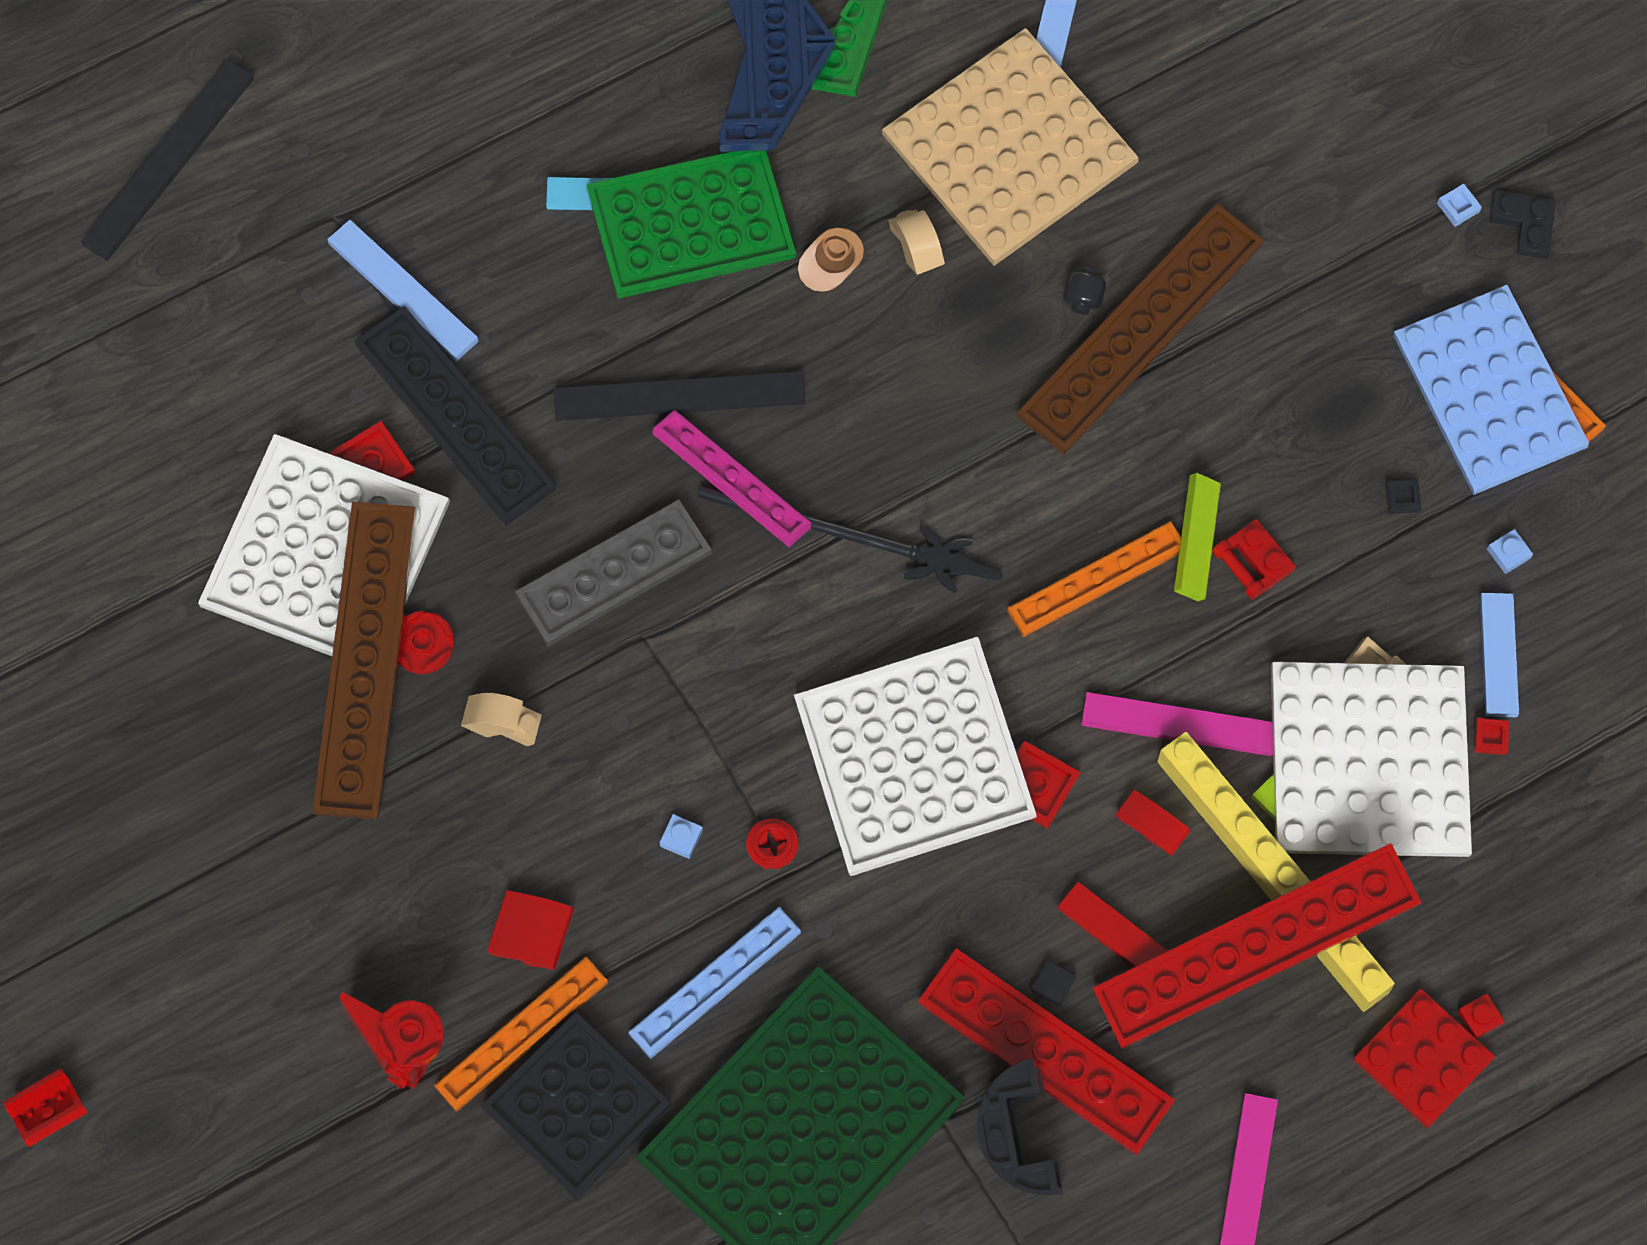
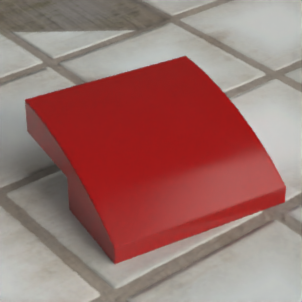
[487,890,574,970]

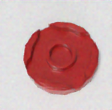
[398,611,454,674]
[376,1000,445,1068]

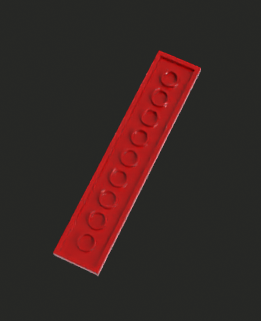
[1093,843,1422,1049]

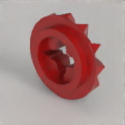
[746,819,798,870]

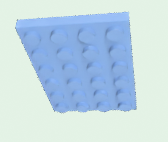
[1394,285,1589,495]

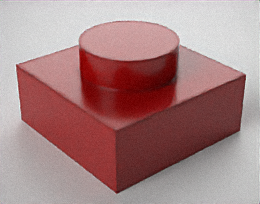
[1474,718,1509,755]
[1457,994,1505,1039]

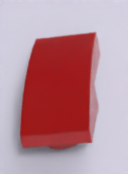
[1115,790,1191,856]

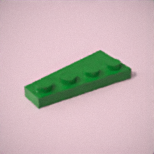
[812,0,888,97]

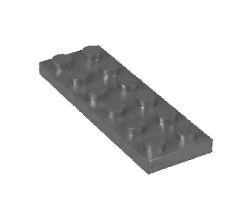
[515,500,712,647]

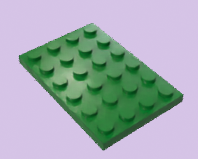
[586,150,796,299]

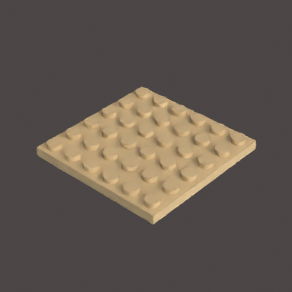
[882,28,1139,266]

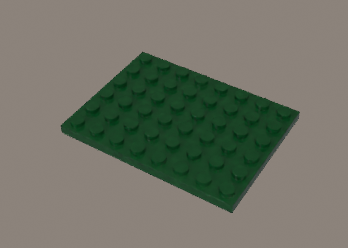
[636,967,966,1245]

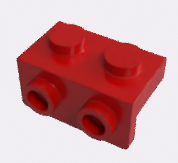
[3,1069,88,1148]

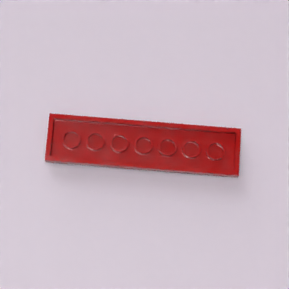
[918,948,1175,1156]

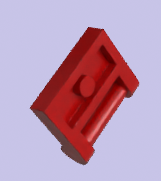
[1212,519,1296,600]

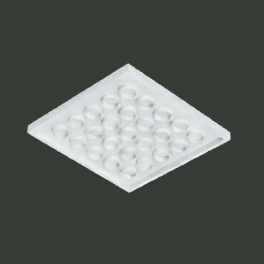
[198,434,450,656]
[794,637,1037,876]
[1271,662,1472,857]

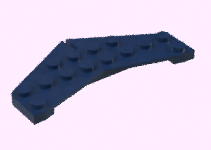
[720,0,835,152]

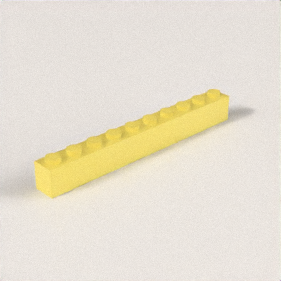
[1157,732,1395,1013]

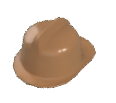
[798,227,864,292]

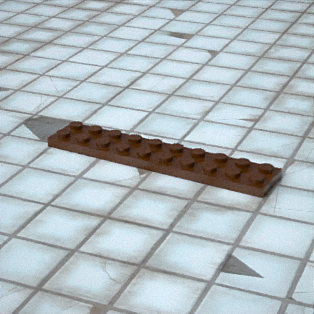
[1017,203,1264,455]
[312,502,417,820]

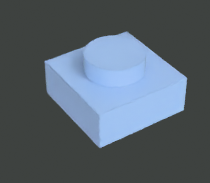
[1437,184,1481,227]
[1487,529,1533,574]
[660,814,703,859]

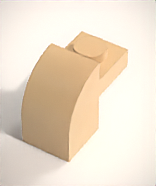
[888,210,945,275]
[461,693,542,746]

